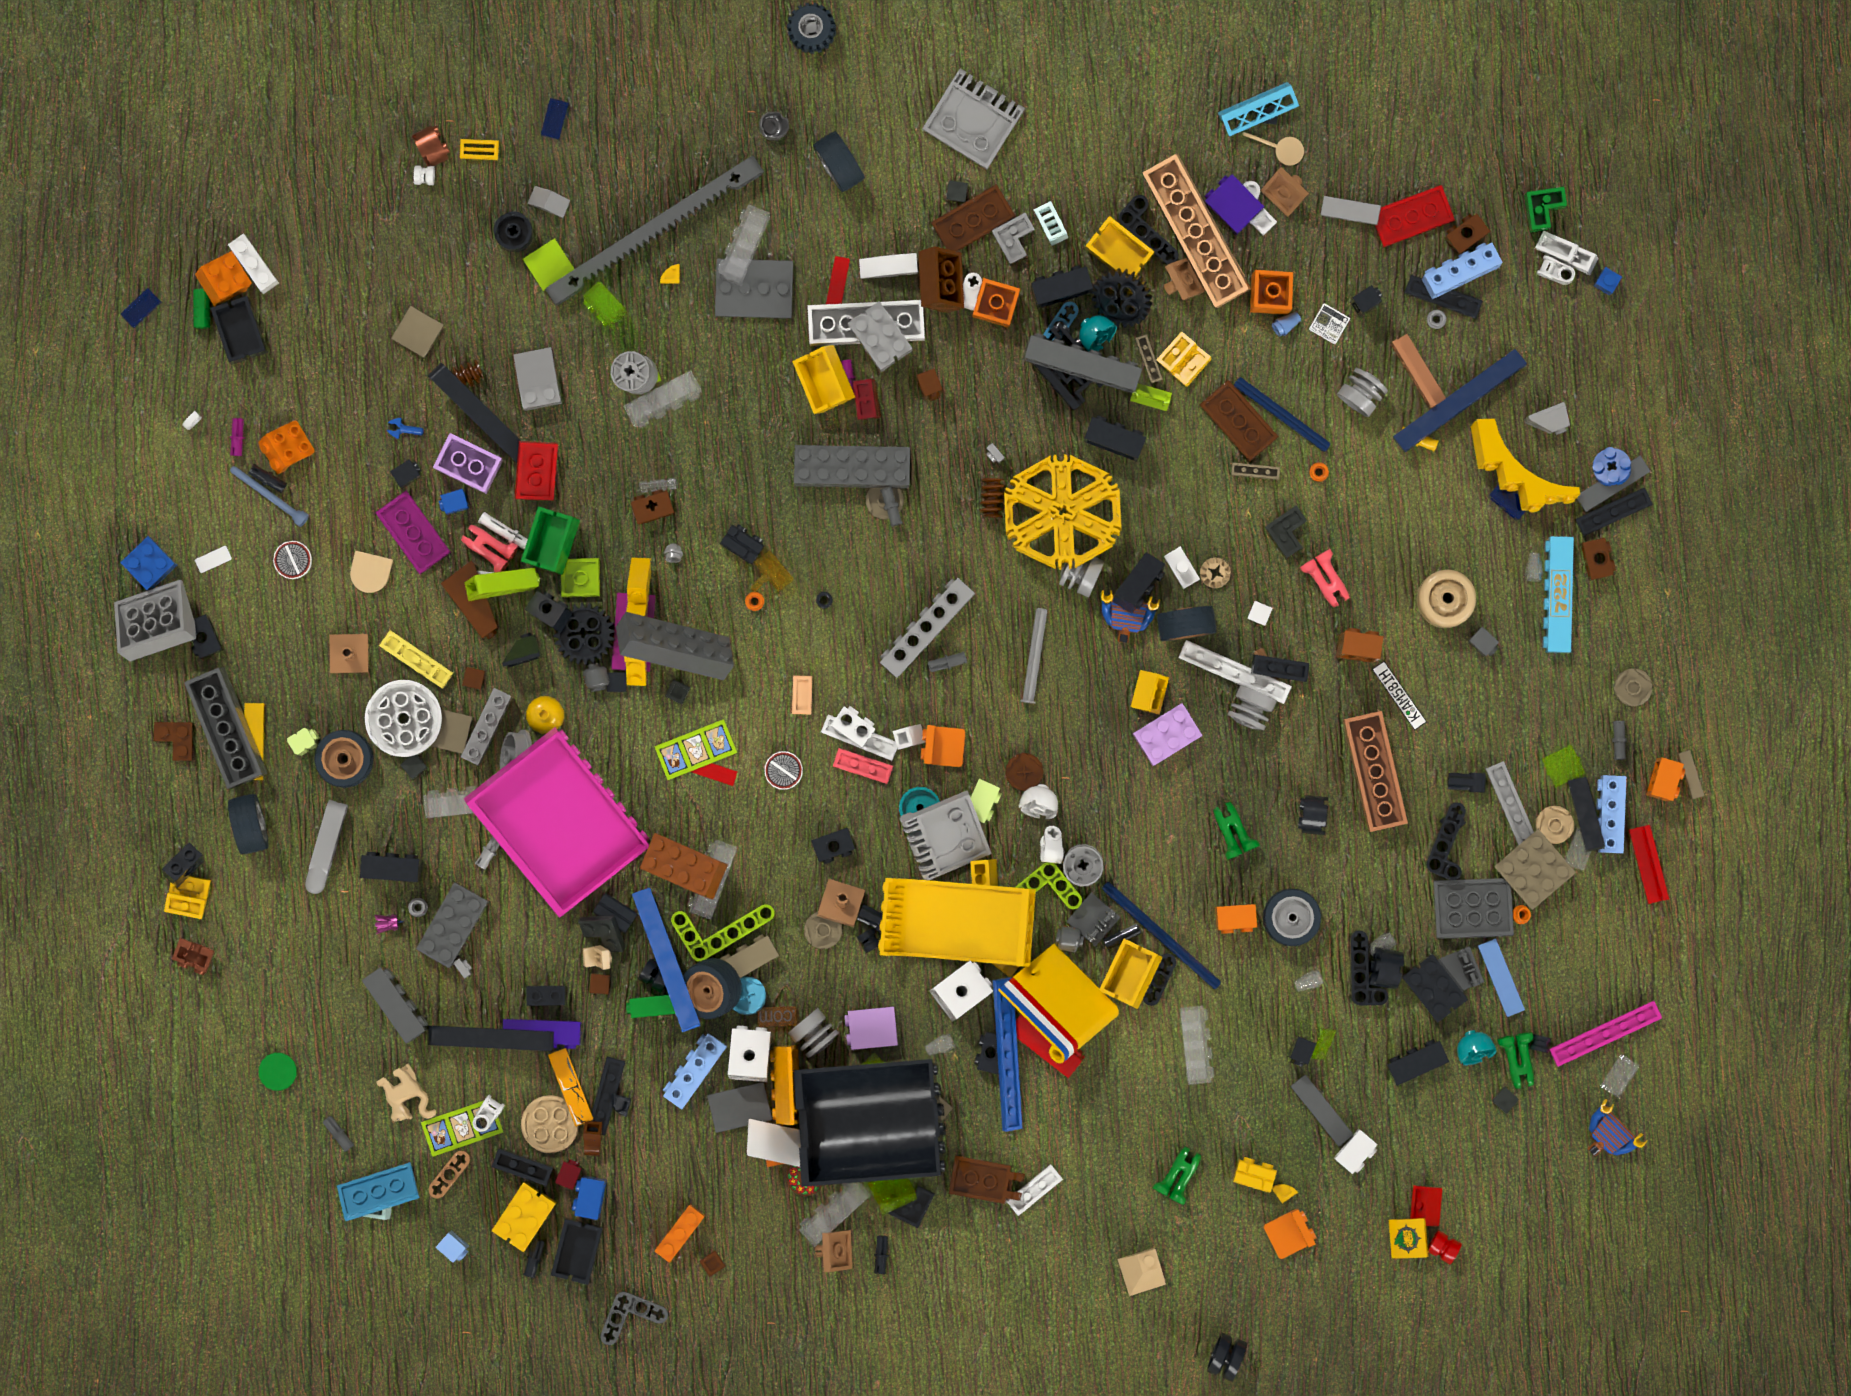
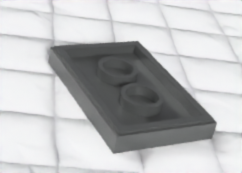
[707,1082,772,1133]

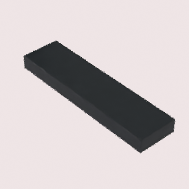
[1404,275,1483,319]
[1575,487,1653,537]
[1568,777,1605,852]
[588,1056,626,1136]

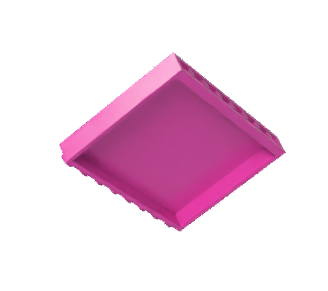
[464,727,650,918]

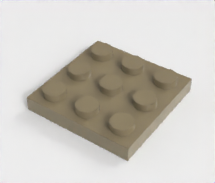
[1494,829,1576,910]

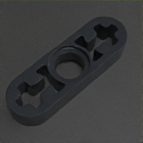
[1143,953,1176,1006]

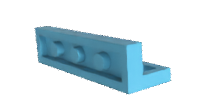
[1217,82,1299,136]

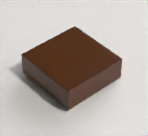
[462,667,485,690]
[589,974,610,994]
[699,1250,726,1277]

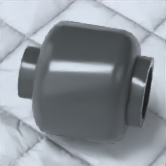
[583,663,610,692]
[1055,925,1084,952]

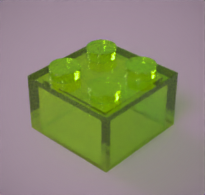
[583,281,628,328]
[866,1178,917,1216]

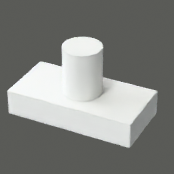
[1164,547,1200,589]

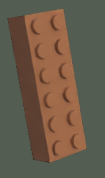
[1342,711,1408,832]

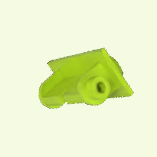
[1130,383,1172,411]

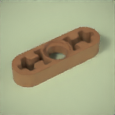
[428,1150,471,1198]

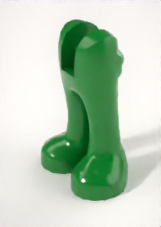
[1213,802,1260,860]
[1497,1032,1534,1089]
[1152,1146,1201,1206]

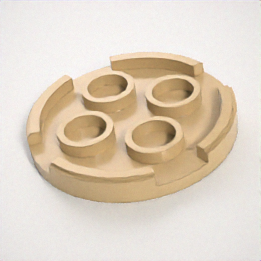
[521,1095,579,1153]

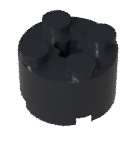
[494,211,534,252]
[1298,795,1329,835]
[1369,947,1404,989]

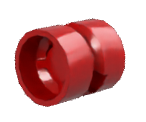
[1428,1230,1462,1265]

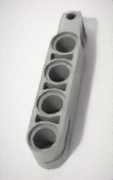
[305,800,348,894]

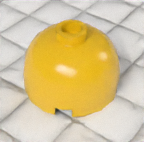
[526,696,564,734]

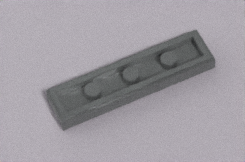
[1576,455,1651,512]
[1290,1074,1354,1146]

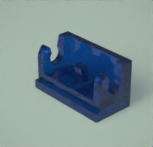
[1487,483,1527,521]

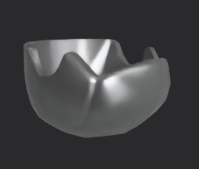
[758,112,789,140]

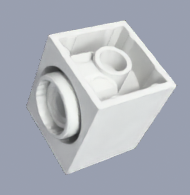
[929,961,993,1022]
[728,1026,771,1082]

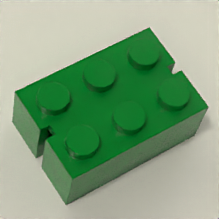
[521,506,580,575]

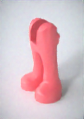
[461,524,519,573]
[1299,549,1350,607]

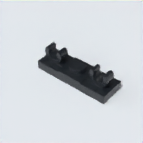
[1251,655,1310,682]

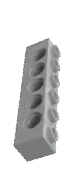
[880,578,975,678]

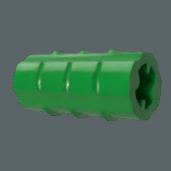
[193,289,211,329]

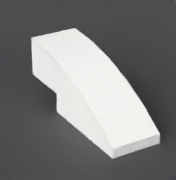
[1535,231,1598,275]
[859,253,918,279]

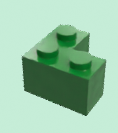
[1524,187,1567,233]

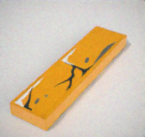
[548,1048,593,1127]

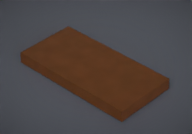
[931,184,1016,252]
[1199,380,1279,462]

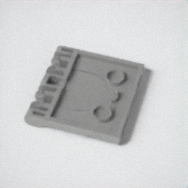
[922,68,1025,169]
[900,791,991,880]

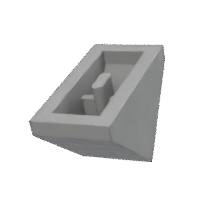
[528,186,570,218]

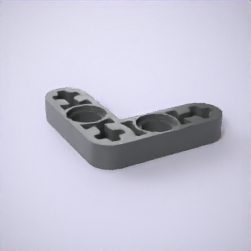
[601,1291,668,1345]

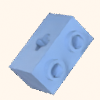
[436,1231,469,1262]

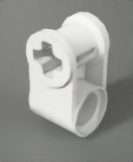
[1537,256,1575,285]
[963,273,982,311]
[1040,826,1064,864]
[473,1095,505,1132]

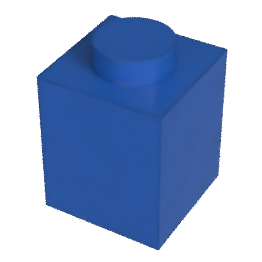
[1593,267,1622,296]
[439,489,469,515]

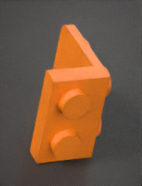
[258,421,314,475]
[920,725,965,767]
[1264,1208,1317,1259]

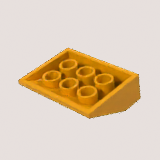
[770,1045,799,1125]

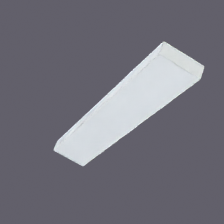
[1178,640,1292,704]

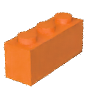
[655,1204,705,1263]

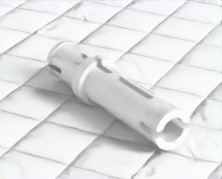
[478,512,528,550]

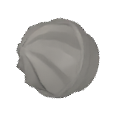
[664,543,683,563]

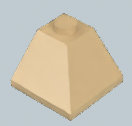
[1118,1248,1166,1296]

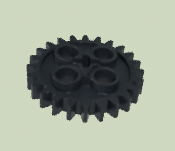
[1091,268,1153,328]
[553,603,616,665]

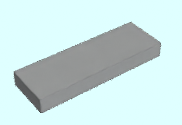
[1321,196,1381,225]

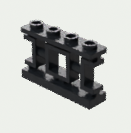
[1023,322,1103,411]

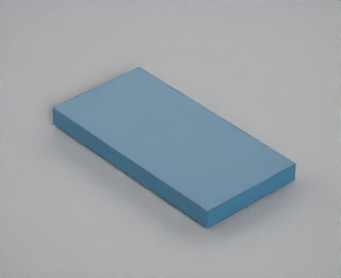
[337,1162,420,1221]

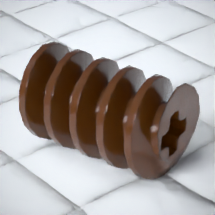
[452,359,485,387]
[979,478,1006,518]

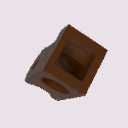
[583,1121,602,1156]

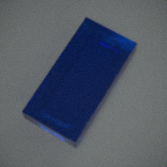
[541,98,569,140]
[121,288,162,328]

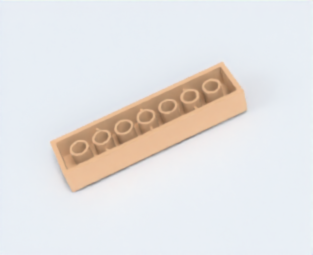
[1143,154,1251,308]

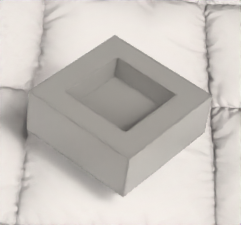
[986,443,1004,464]
[453,958,472,978]

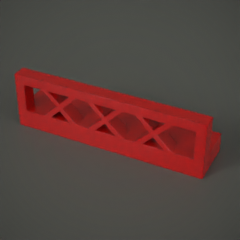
[1628,825,1669,904]

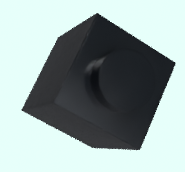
[390,459,422,489]

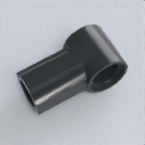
[1447,773,1486,793]
[857,905,883,932]

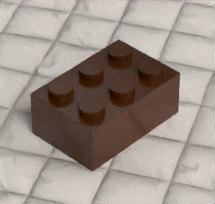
[918,246,964,313]

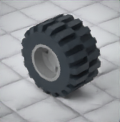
[787,3,836,54]

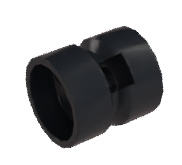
[638,958,665,993]

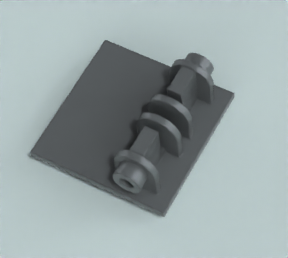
[1066,893,1120,946]
[1440,946,1484,990]

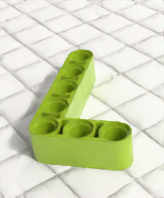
[1015,862,1082,909]
[671,904,775,961]

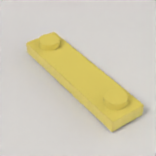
[379,630,454,689]

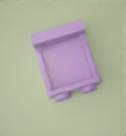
[845,1006,898,1050]

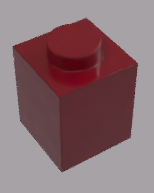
[555,1159,583,1190]

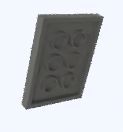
[715,259,793,319]
[1433,878,1514,939]

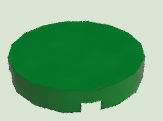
[259,1053,297,1091]

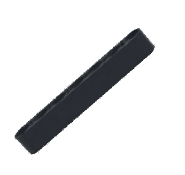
[427,362,521,463]
[428,1026,554,1051]

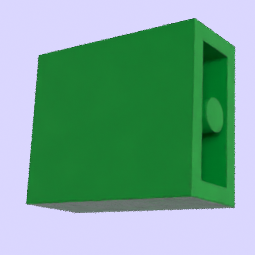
[626,995,675,1018]

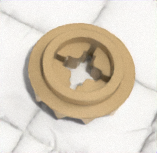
[1200,557,1231,588]

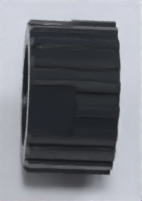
[816,591,833,609]

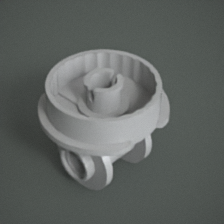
[500,730,536,770]

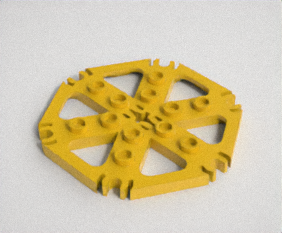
[1004,454,1121,570]

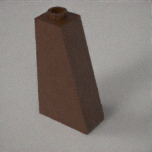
[441,560,499,640]

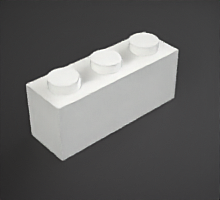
[228,234,279,294]

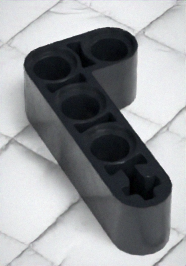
[1118,195,1179,266]
[1425,802,1466,880]
[1349,930,1388,1006]

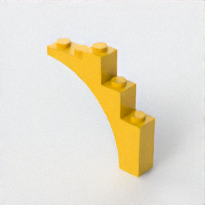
[1471,419,1580,512]
[624,558,651,686]

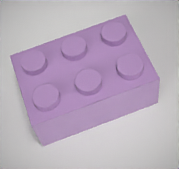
[433,433,503,494]
[1133,703,1203,767]

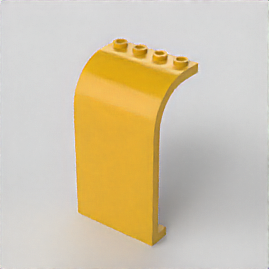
[878,878,1036,967]

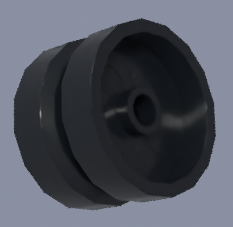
[1207,1332,1248,1382]

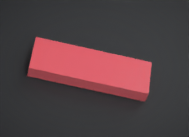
[833,748,893,784]

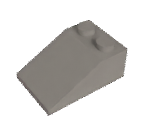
[514,347,562,411]

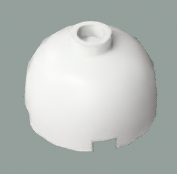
[1019,784,1058,819]

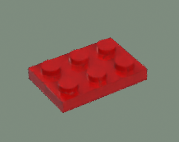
[514,441,558,500]

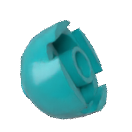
[1079,315,1117,351]
[1457,1030,1497,1065]

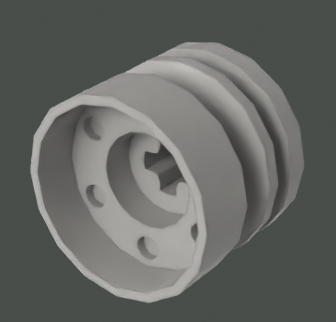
[611,351,658,395]
[1336,367,1388,417]
[1059,548,1105,598]
[1227,685,1277,731]
[1063,844,1103,886]
[787,1008,839,1058]

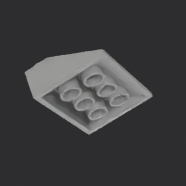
[114,580,196,661]

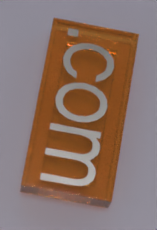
[758,1006,797,1027]

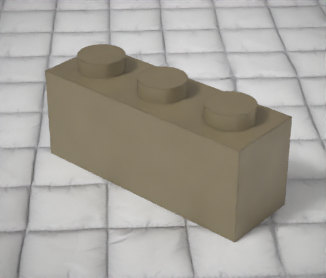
[720,934,780,978]

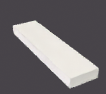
[821,715,897,761]

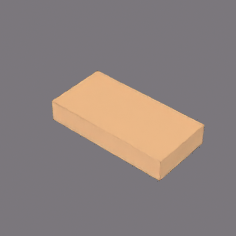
[792,676,812,715]

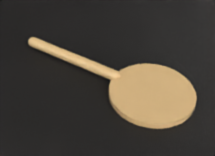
[1243,132,1304,166]

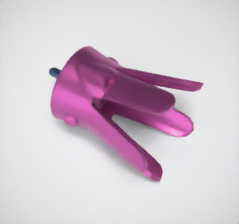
[374,915,404,935]

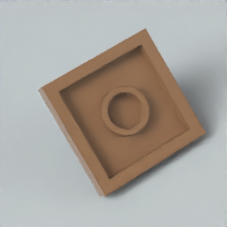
[1260,167,1309,217]
[1164,257,1206,300]
[329,634,369,673]
[817,879,865,927]
[815,1230,852,1272]

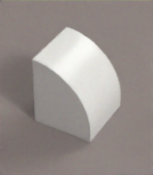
[893,724,926,750]

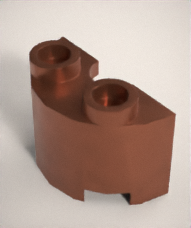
[412,125,450,167]
[172,938,215,975]

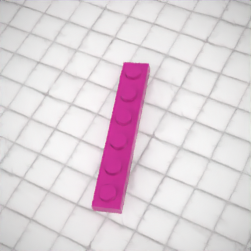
[1549,1001,1662,1067]

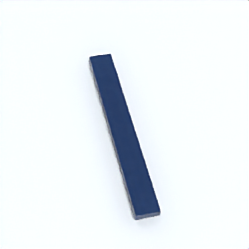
[1393,349,1527,453]

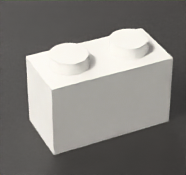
[1334,1129,1377,1174]

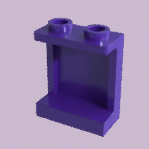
[1204,174,1264,235]

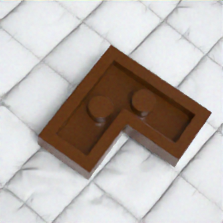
[154,722,193,761]

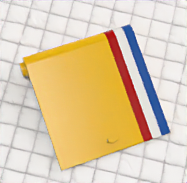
[998,944,1119,1063]

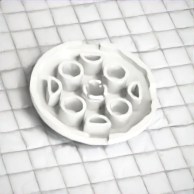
[365,680,442,757]

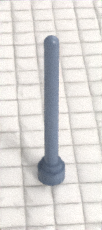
[230,466,309,527]

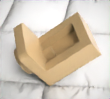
[583,945,612,970]

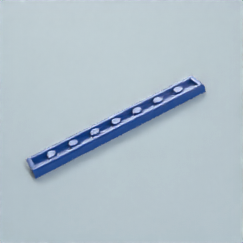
[632,888,701,1032]
[993,977,1023,1132]

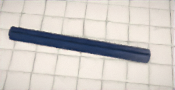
[1234,377,1330,452]

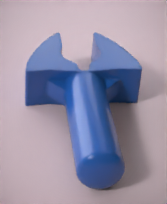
[387,418,424,439]

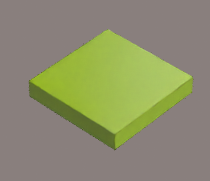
[523,238,574,291]
[561,558,600,598]

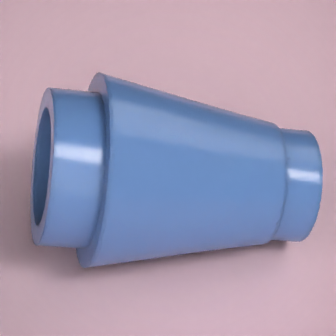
[1272,312,1301,337]

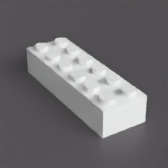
[808,300,925,346]

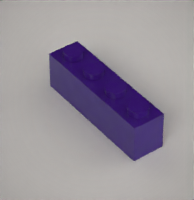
[503,1019,581,1049]

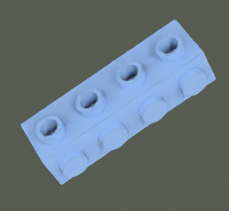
[1422,243,1503,299]
[1596,775,1626,853]
[663,1033,727,1109]

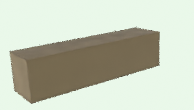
[1135,334,1162,384]
[1231,463,1280,480]
[1677,750,1704,800]

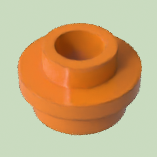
[1309,462,1329,482]
[745,592,764,611]
[1512,905,1531,924]

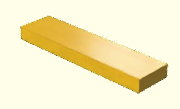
[244,703,265,780]

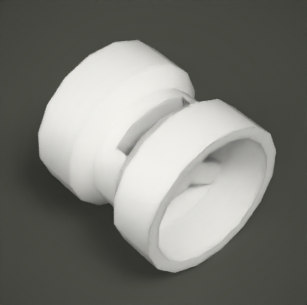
[414,166,435,185]

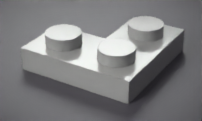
[992,213,1035,265]

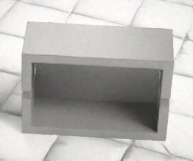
[848,301,912,372]

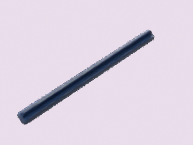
[1102,882,1221,989]

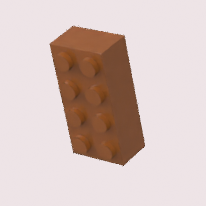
[1336,628,1384,663]
[640,833,728,900]

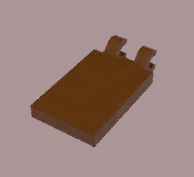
[949,1156,1025,1204]

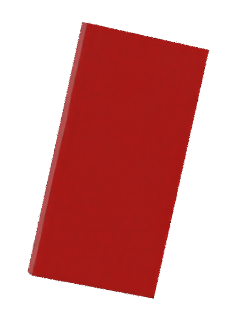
[1375,185,1455,248]

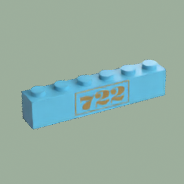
[1543,536,1574,653]

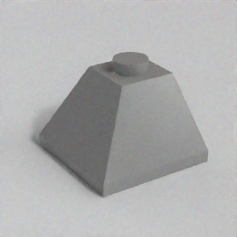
[1524,402,1570,435]

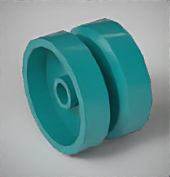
[899,787,940,816]

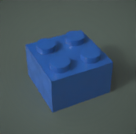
[120,536,177,590]
[572,1176,607,1220]

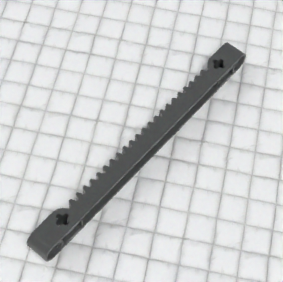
[545,156,764,306]

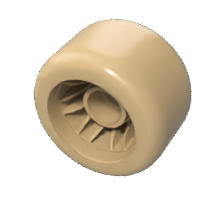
[1417,570,1476,628]

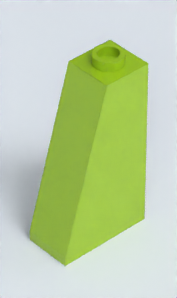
[464,568,540,601]

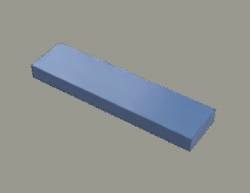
[1478,939,1525,1017]

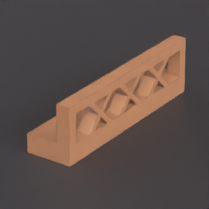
[1390,334,1446,410]

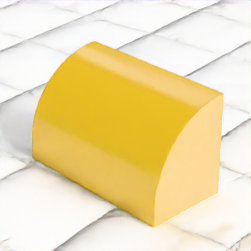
[1131,670,1169,715]
[970,859,998,886]

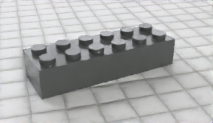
[1022,333,1142,393]
[794,445,910,488]
[616,612,734,680]
[184,667,268,789]

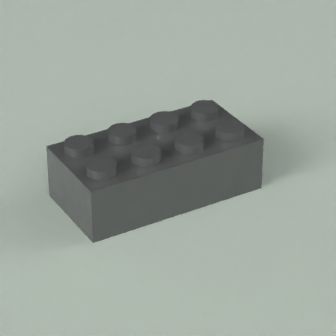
[416,882,489,968]
[362,967,428,1044]

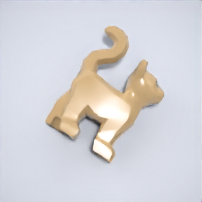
[377,1063,436,1122]

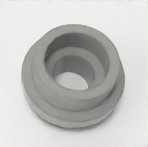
[1427,310,1446,329]
[408,898,428,917]

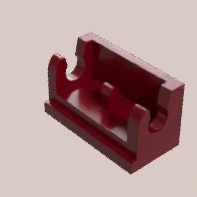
[853,379,881,420]

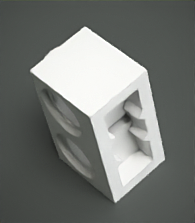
[831,706,875,748]

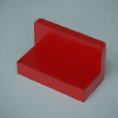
[1410,1185,1442,1226]

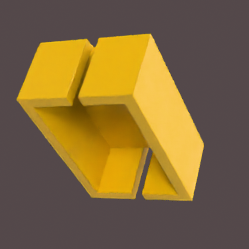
[1085,216,1154,277]
[792,345,855,414]
[1099,939,1163,1009]
[492,1181,557,1252]

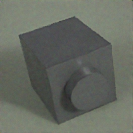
[1467,627,1499,657]

